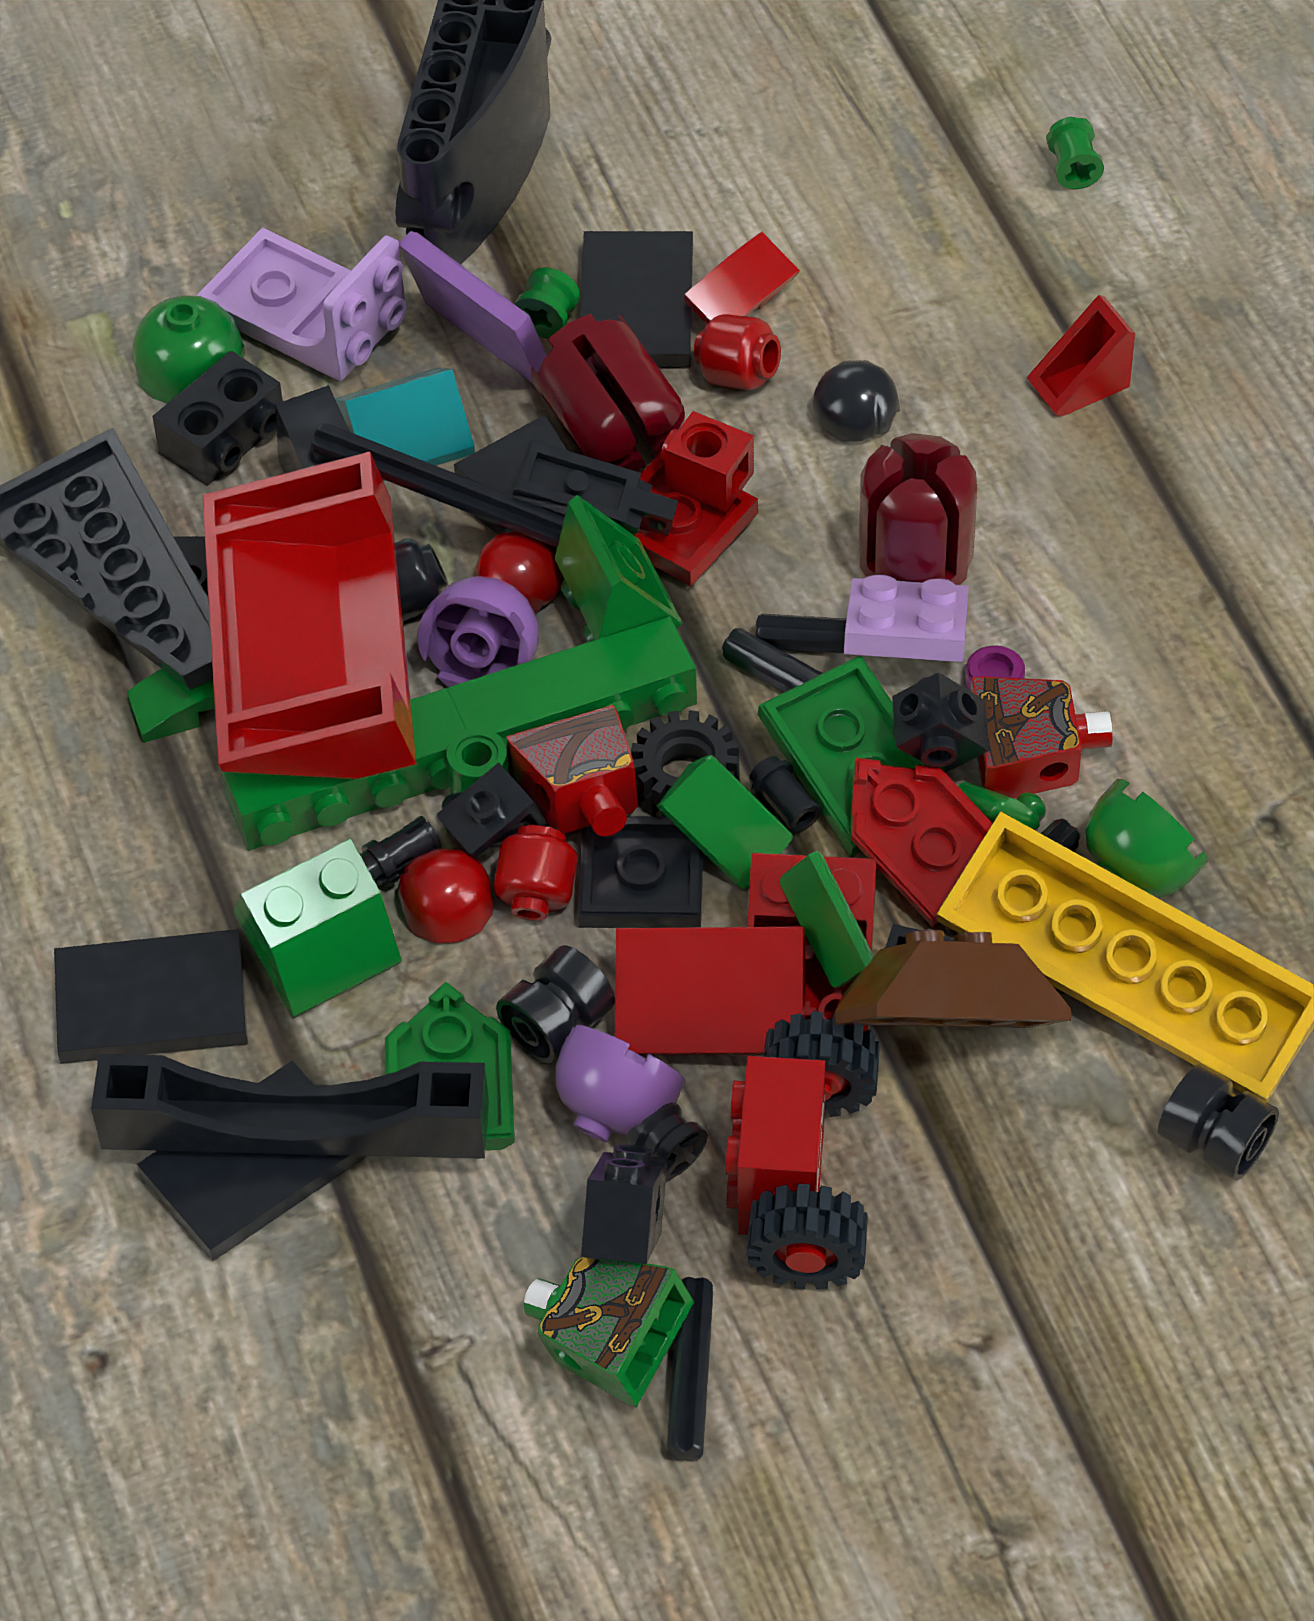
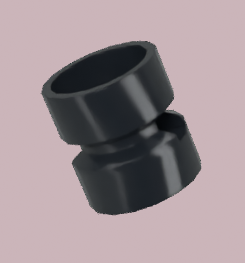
[496,945,615,1064]
[1157,1063,1279,1181]

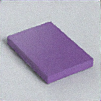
[399,231,546,383]

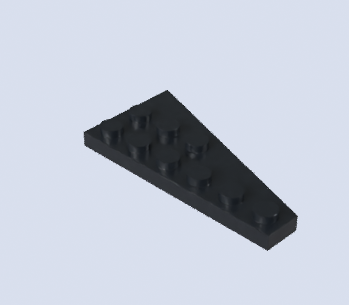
[0,427,213,690]

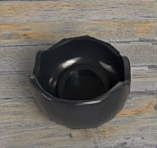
[813,360,900,441]

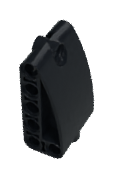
[395,0,552,265]

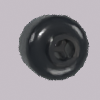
[395,538,449,622]

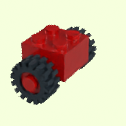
[726,1012,880,1289]

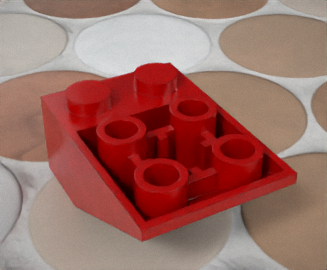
[747,853,877,1031]

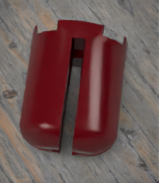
[531,314,685,472]
[859,433,977,585]

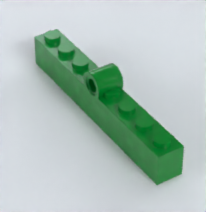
[220,616,697,851]

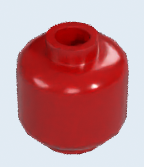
[693,314,781,391]
[493,825,578,921]

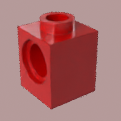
[661,411,754,512]

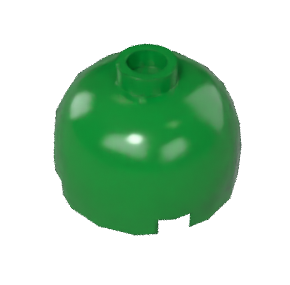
[133,295,245,404]
[1085,779,1208,898]

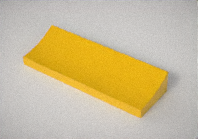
[937,812,1314,1102]

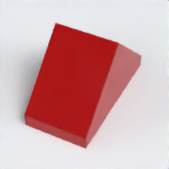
[1026,294,1135,417]

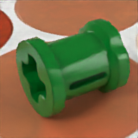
[1046,117,1104,189]

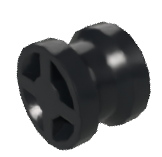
[626,1102,708,1179]

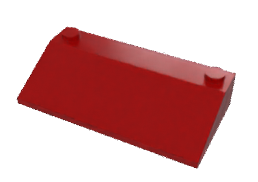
[202,452,416,779]

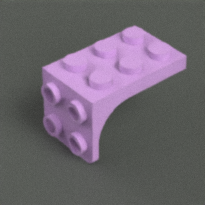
[196,227,407,382]

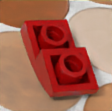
[683,232,800,324]

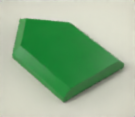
[385,982,515,1151]

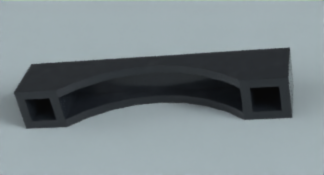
[91,1054,489,1159]

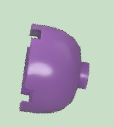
[417,576,540,687]
[556,1025,686,1142]

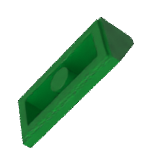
[657,755,794,890]
[780,851,874,988]

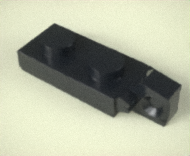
[512,440,678,536]

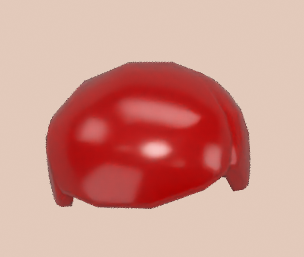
[473,531,564,614]
[398,849,494,943]

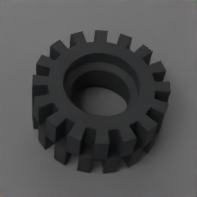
[631,710,740,816]

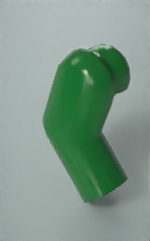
[958,781,1047,831]

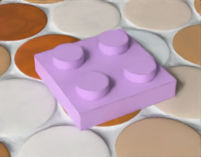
[844,575,969,662]

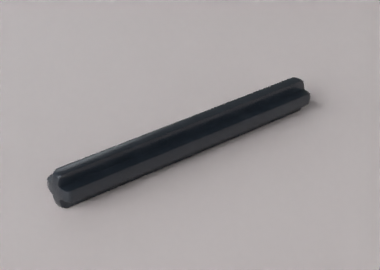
[311,423,565,548]

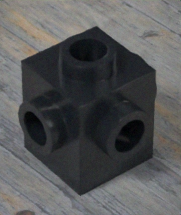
[892,672,989,773]

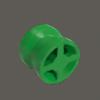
[514,267,581,338]

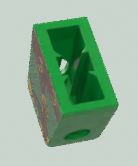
[524,1257,694,1408]

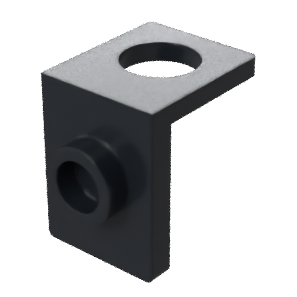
[437,762,551,859]

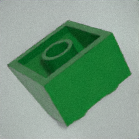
[555,495,683,642]
[234,838,402,1019]

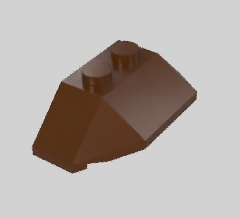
[835,930,1071,1028]

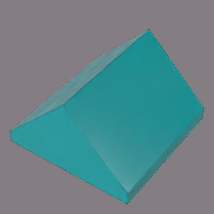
[335,367,475,481]

